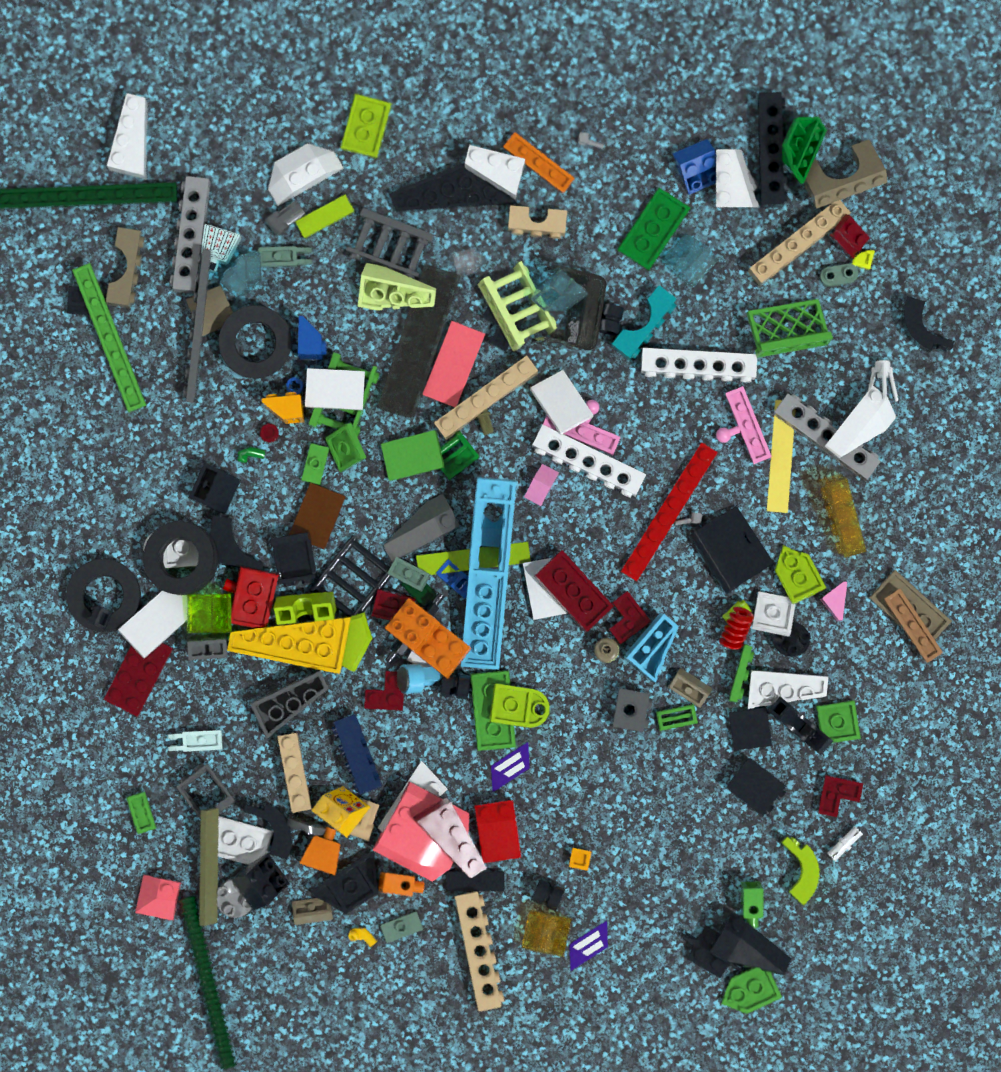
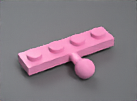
[716,386,772,465]
[543,400,621,456]

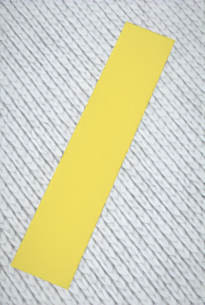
[767,400,796,513]

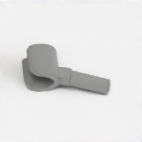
[578,132,604,149]
[675,513,702,525]

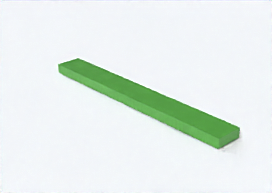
[72,263,147,412]

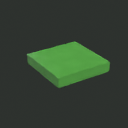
[325,423,366,472]
[816,700,861,743]

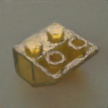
[521,910,572,957]

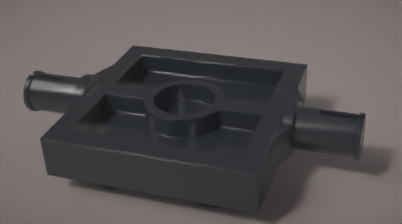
[682,925,743,978]

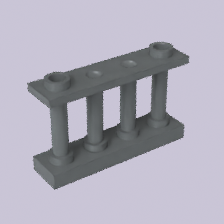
[346,208,434,280]

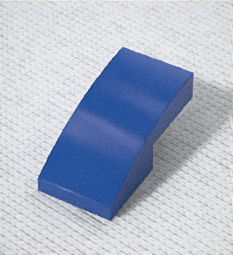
[436,559,468,599]

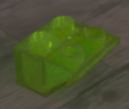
[187,594,231,633]

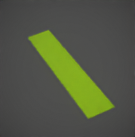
[416,542,531,575]

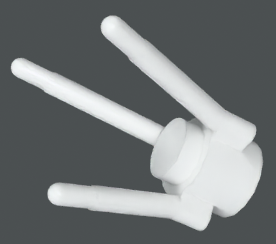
[868,360,898,401]

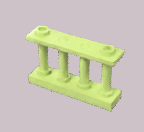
[478,261,557,351]

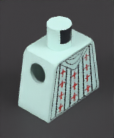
[201,224,241,272]

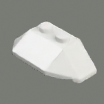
[268,143,344,206]

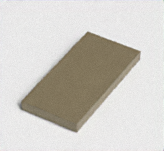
[869,570,952,640]

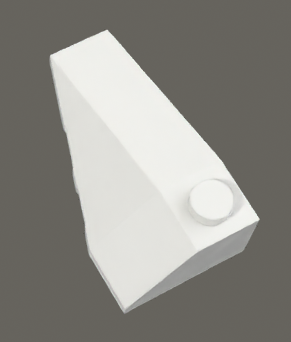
[825,386,896,458]

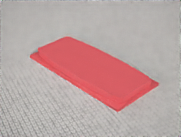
[422,321,485,407]

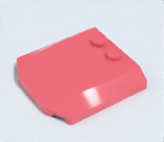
[372,781,469,882]

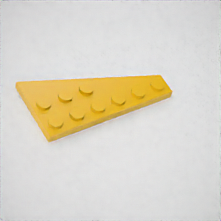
[227,617,351,674]

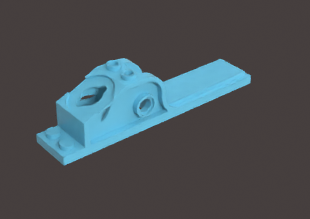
[461,477,516,670]

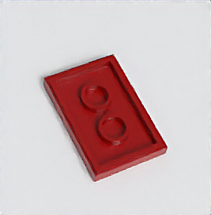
[228,566,279,628]

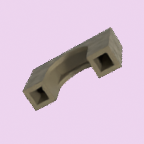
[804,140,888,209]

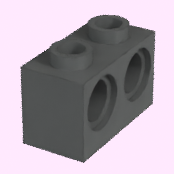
[187,633,227,661]

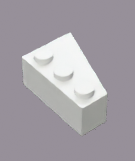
[465,145,525,200]

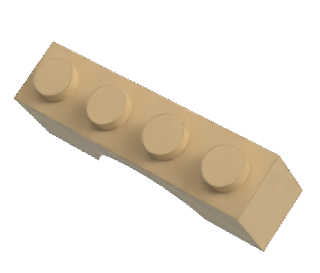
[278,733,312,813]

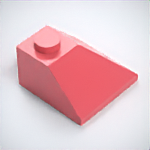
[135,875,182,921]

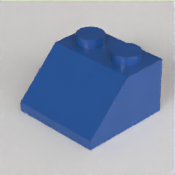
[298,316,327,360]

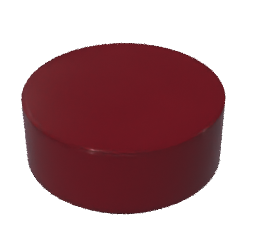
[260,423,279,443]

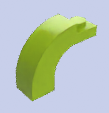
[780,837,819,905]

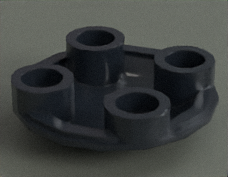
[772,620,811,657]

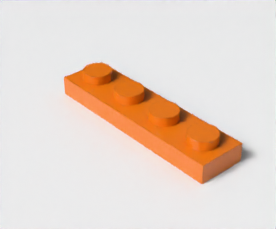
[503,132,575,194]

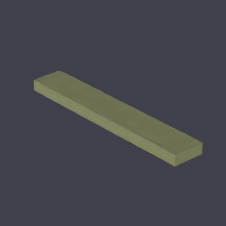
[199,807,219,926]

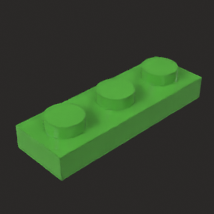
[728,645,754,703]

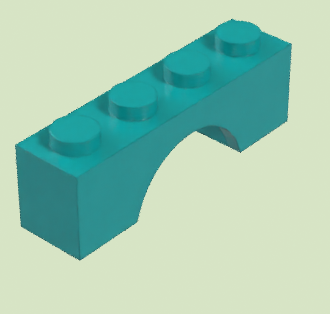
[611,285,677,360]

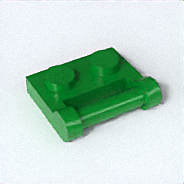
[440,431,480,481]

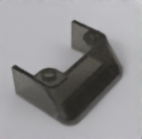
[532,265,606,351]

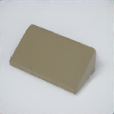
[668,668,712,708]
[291,898,333,925]

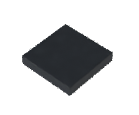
[728,708,772,751]

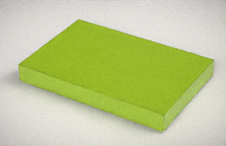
[340,94,392,159]

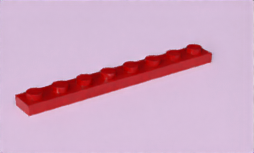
[621,442,718,582]

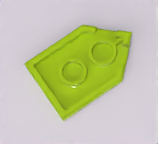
[775,546,826,604]
[342,612,373,672]

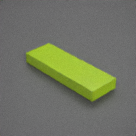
[295,195,354,239]

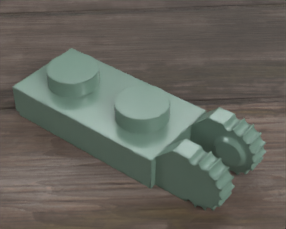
[258,246,312,268]

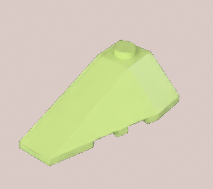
[358,263,436,310]

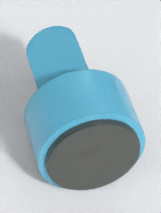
[397,664,443,694]

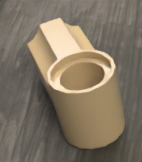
[350,800,379,841]

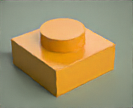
[569,848,591,871]

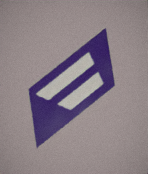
[491,742,530,792]
[570,921,608,971]

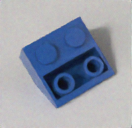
[673,139,716,194]

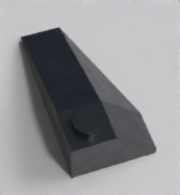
[709,913,792,975]

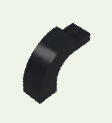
[901,296,954,353]
[768,696,833,755]
[243,802,293,860]

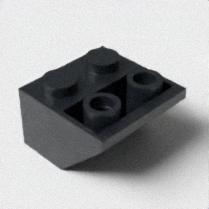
[188,463,241,514]
[232,853,290,911]

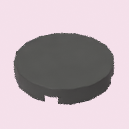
[287,817,326,836]

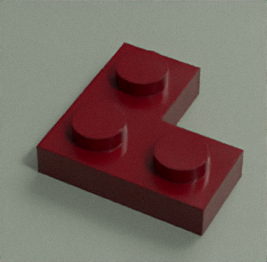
[609,591,651,645]
[364,671,404,711]
[817,775,864,817]

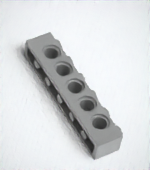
[170,176,210,294]
[773,394,881,481]

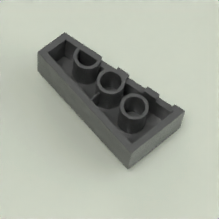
[250,670,329,739]

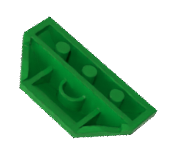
[782,117,827,184]

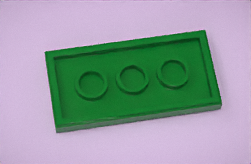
[617,187,690,271]

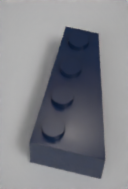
[332,714,383,795]

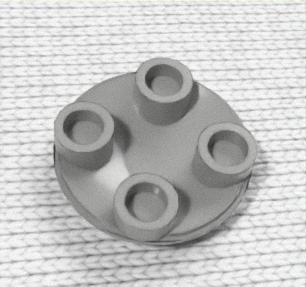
[217,879,252,918]

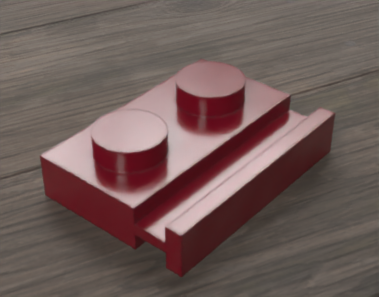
[829,214,870,259]
[372,588,416,621]

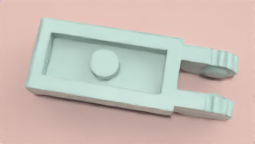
[168,730,223,752]

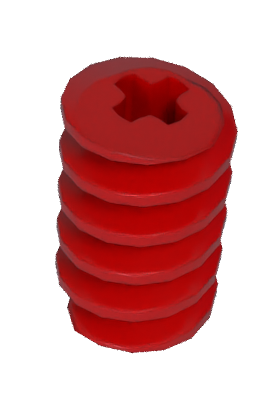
[719,607,754,649]

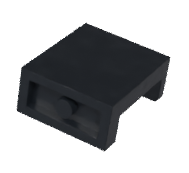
[270,531,318,587]
[725,757,786,817]

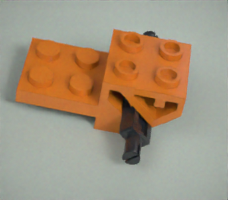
[385,592,472,679]

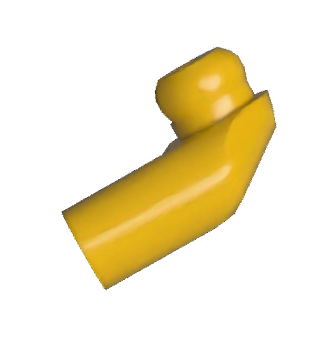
[348,928,377,947]

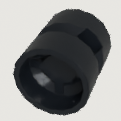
[595,304,625,336]
[441,673,471,700]
[531,878,565,912]

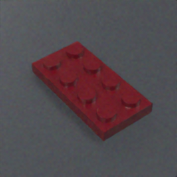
[534,550,614,633]
[103,643,173,717]

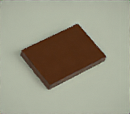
[289,483,346,550]

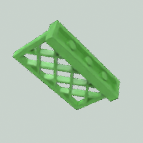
[746,299,833,358]

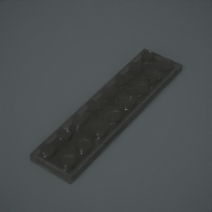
[377,264,461,420]

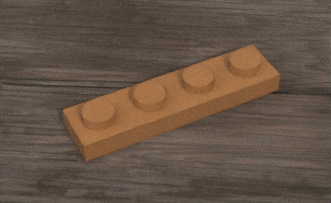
[883,589,943,663]

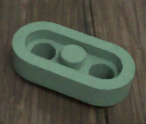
[820,264,858,287]

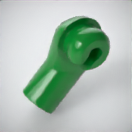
[237,447,265,463]

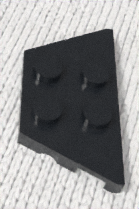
[310,851,379,915]

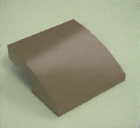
[186,284,233,336]

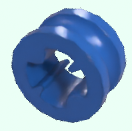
[286,378,304,395]

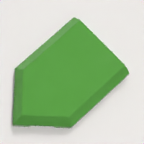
[721,967,782,1014]

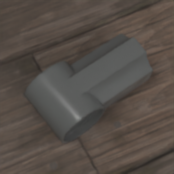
[265,200,305,237]

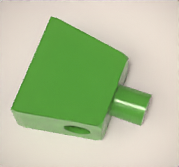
[741,881,763,928]

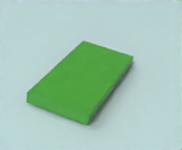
[471,671,516,751]

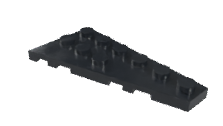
[389,163,516,212]

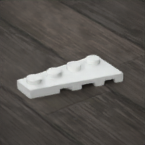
[748,670,828,709]

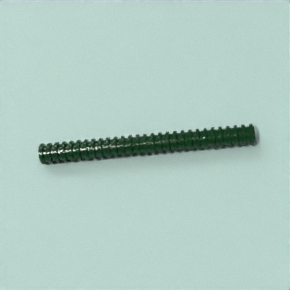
[179,896,237,1070]

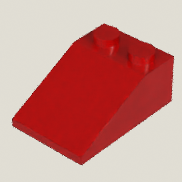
[475,800,521,863]

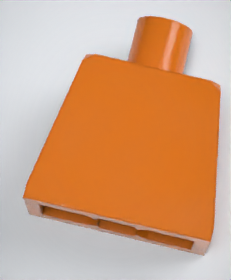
[300,827,341,875]
[378,872,424,896]

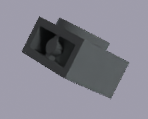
[612,688,653,733]

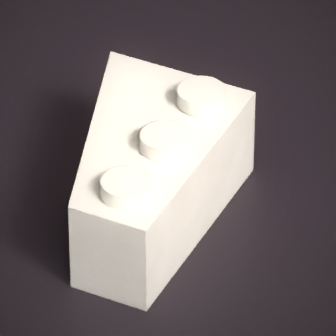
[716,149,759,207]

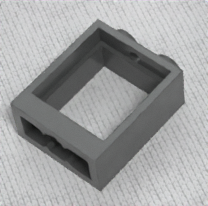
[176,763,236,820]

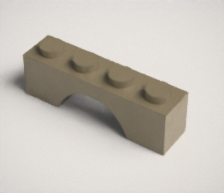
[106,227,145,308]

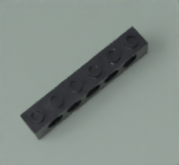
[757,92,788,208]

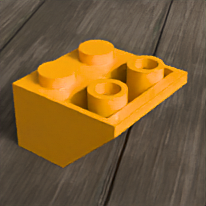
[262,392,305,424]

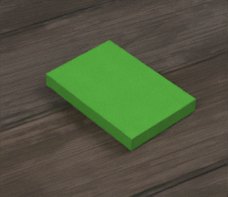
[381,430,445,481]

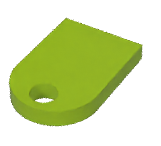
[489,684,550,728]

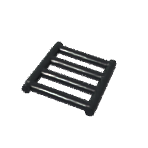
[309,535,392,617]

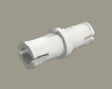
[827,826,863,862]

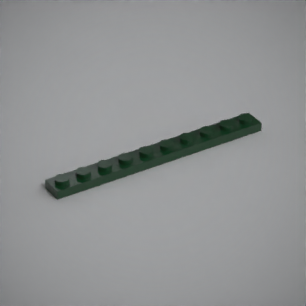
[0,182,178,210]

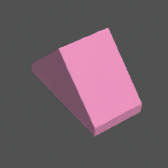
[524,464,559,506]
[820,582,847,621]

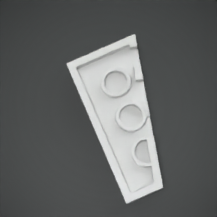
[378,761,448,833]

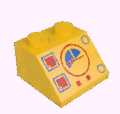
[311,786,370,838]

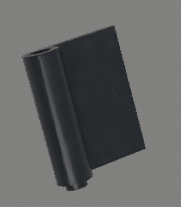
[689,506,774,594]

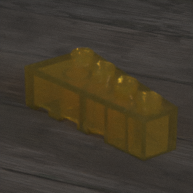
[819,474,867,558]

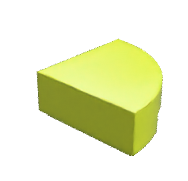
[852,250,875,270]

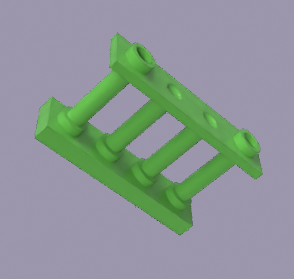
[309,353,380,437]

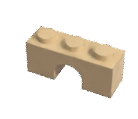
[508,205,567,239]

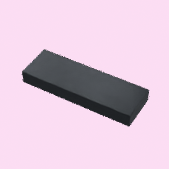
[446,872,504,891]

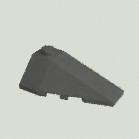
[383,494,460,562]

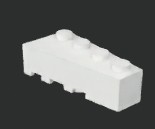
[107,93,147,180]

